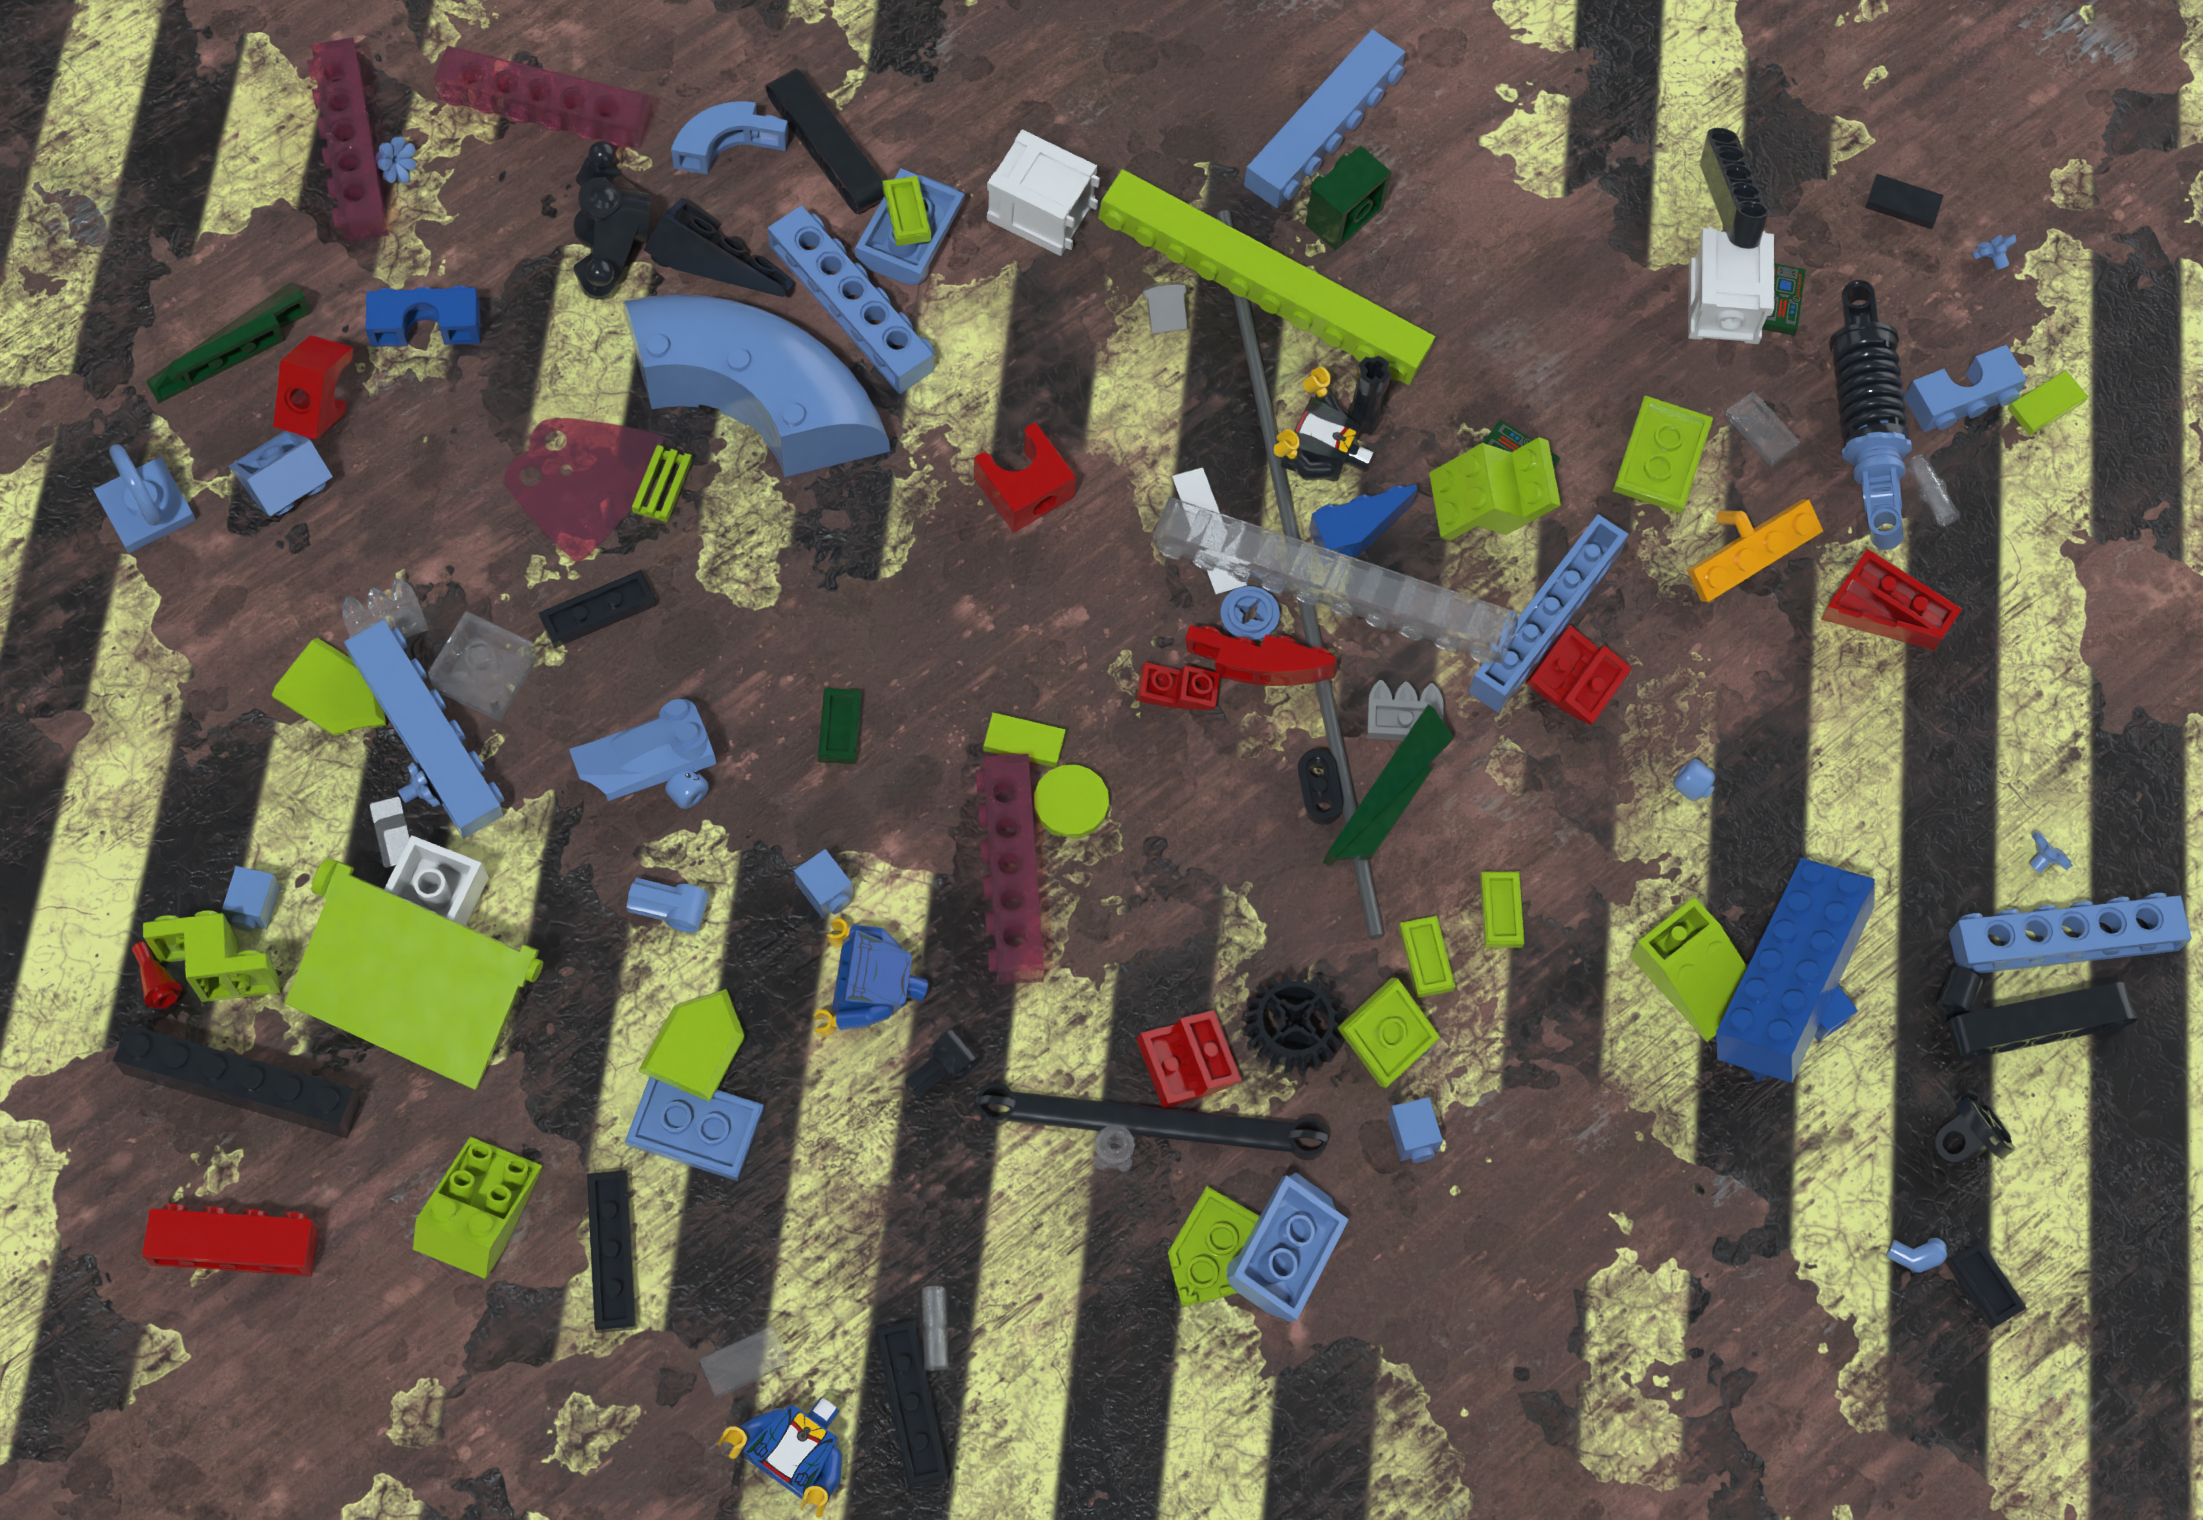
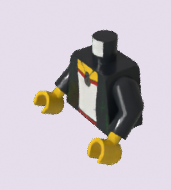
[1273,367,1374,482]

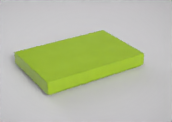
[1613,395,1713,514]

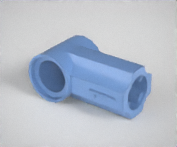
[626,878,709,933]

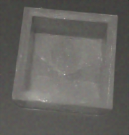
[428,611,537,722]

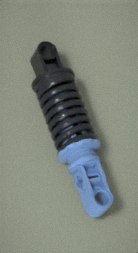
[1829,280,1912,550]

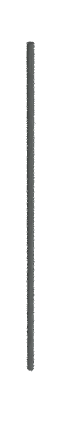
[1216,210,1384,940]

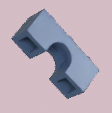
[1904,344,2027,433]

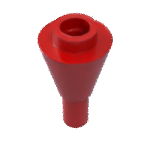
[132,942,182,1009]

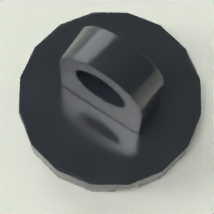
[1935,1088,2015,1164]

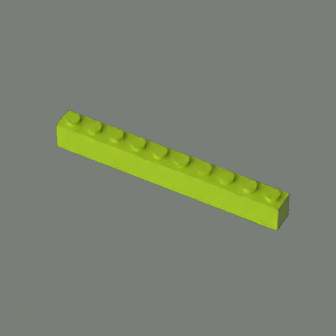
[1098,169,1436,386]

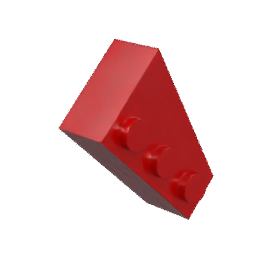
[1821,549,1962,651]

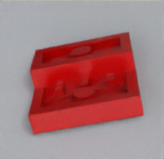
[1525,625,1632,725]
[1136,1010,1242,1108]

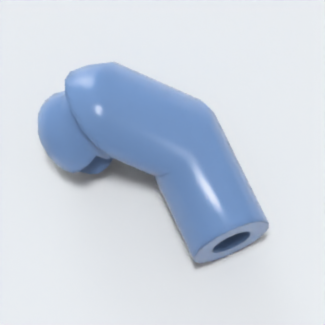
[1886,1238,1947,1273]

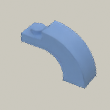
[671,101,789,175]

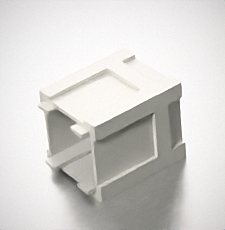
[987,129,1100,256]
[1688,226,1774,344]

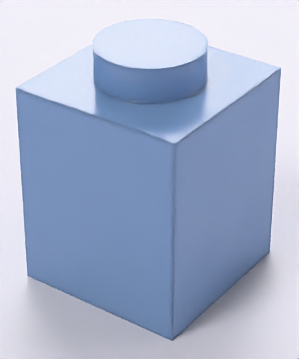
[794,849,853,918]
[222,866,280,931]
[1387,1097,1443,1163]

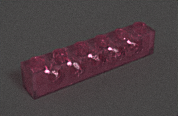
[307,37,389,242]
[434,46,652,149]
[976,754,1044,985]

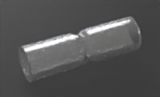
[921,1286,949,1371]

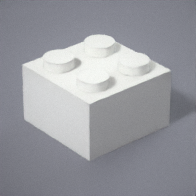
[384,835,489,926]

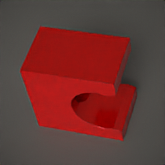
[273,335,354,440]
[974,422,1076,533]

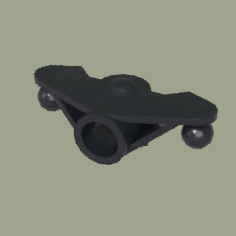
[573,141,650,300]

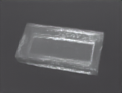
[1725,391,1801,467]
[699,1326,790,1399]

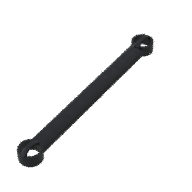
[976,1083,1328,1160]

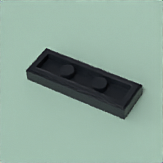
[538,570,657,649]

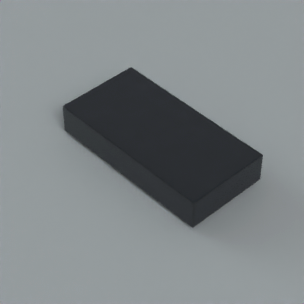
[1865,174,1944,229]
[1945,1240,2027,1330]

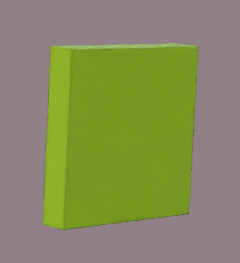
[1338,977,1440,1088]

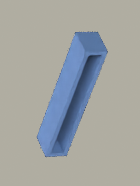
[1244,29,1405,209]
[344,620,505,839]

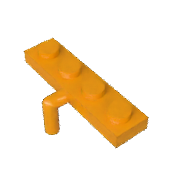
[1686,499,1823,602]

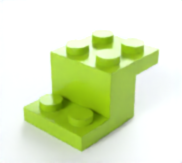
[1429,437,1561,541]
[143,911,281,1002]

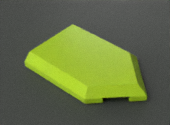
[272,638,387,736]
[639,989,744,1102]
[1167,1186,1260,1308]

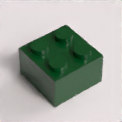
[1305,145,1391,251]

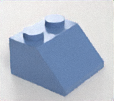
[229,431,333,516]

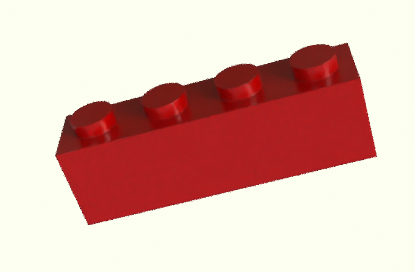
[142,1204,318,1276]

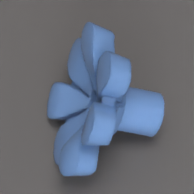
[376,137,416,183]
[1971,234,2017,270]
[398,762,441,807]
[2029,831,2073,874]

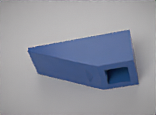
[1309,484,1417,567]

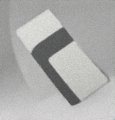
[370,797,410,868]

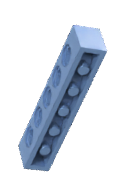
[767,205,935,394]
[1468,514,1629,713]
[1949,893,2192,974]

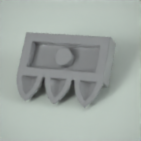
[1367,680,1443,741]

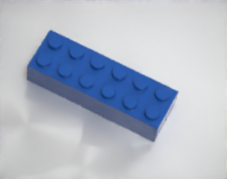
[1716,858,1875,1083]

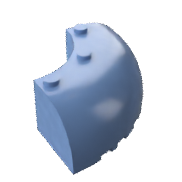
[623,294,890,477]

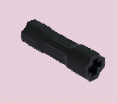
[1348,356,1391,436]

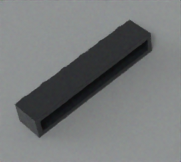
[113,1024,361,1138]

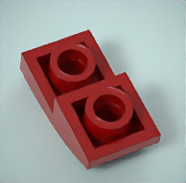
[1136,662,1220,710]

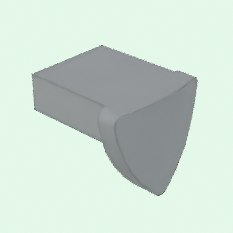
[1143,282,1187,334]

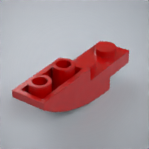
[1185,625,1337,686]

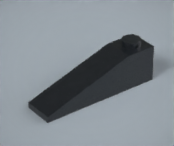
[643,198,794,297]

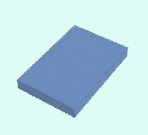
[625,1077,764,1181]

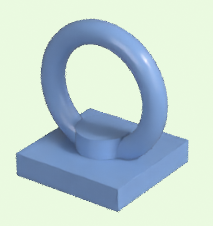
[93,444,196,554]

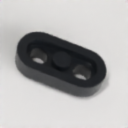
[1298,750,1343,825]

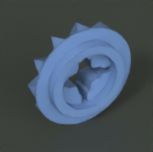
[1220,586,1280,641]

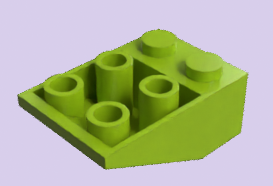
[1629,896,1748,1042]
[413,1137,542,1279]

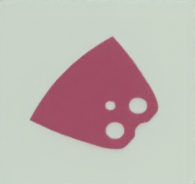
[505,418,664,564]

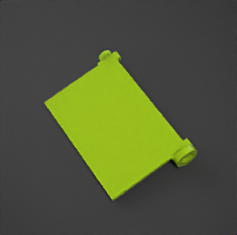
[285,857,543,1090]

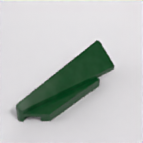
[146,283,311,404]
[1323,704,1454,866]

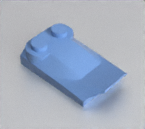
[855,168,965,285]
[569,699,717,801]
[1226,1173,1349,1322]

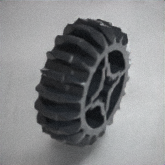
[1242,972,1346,1076]

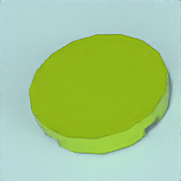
[1034,765,1109,839]

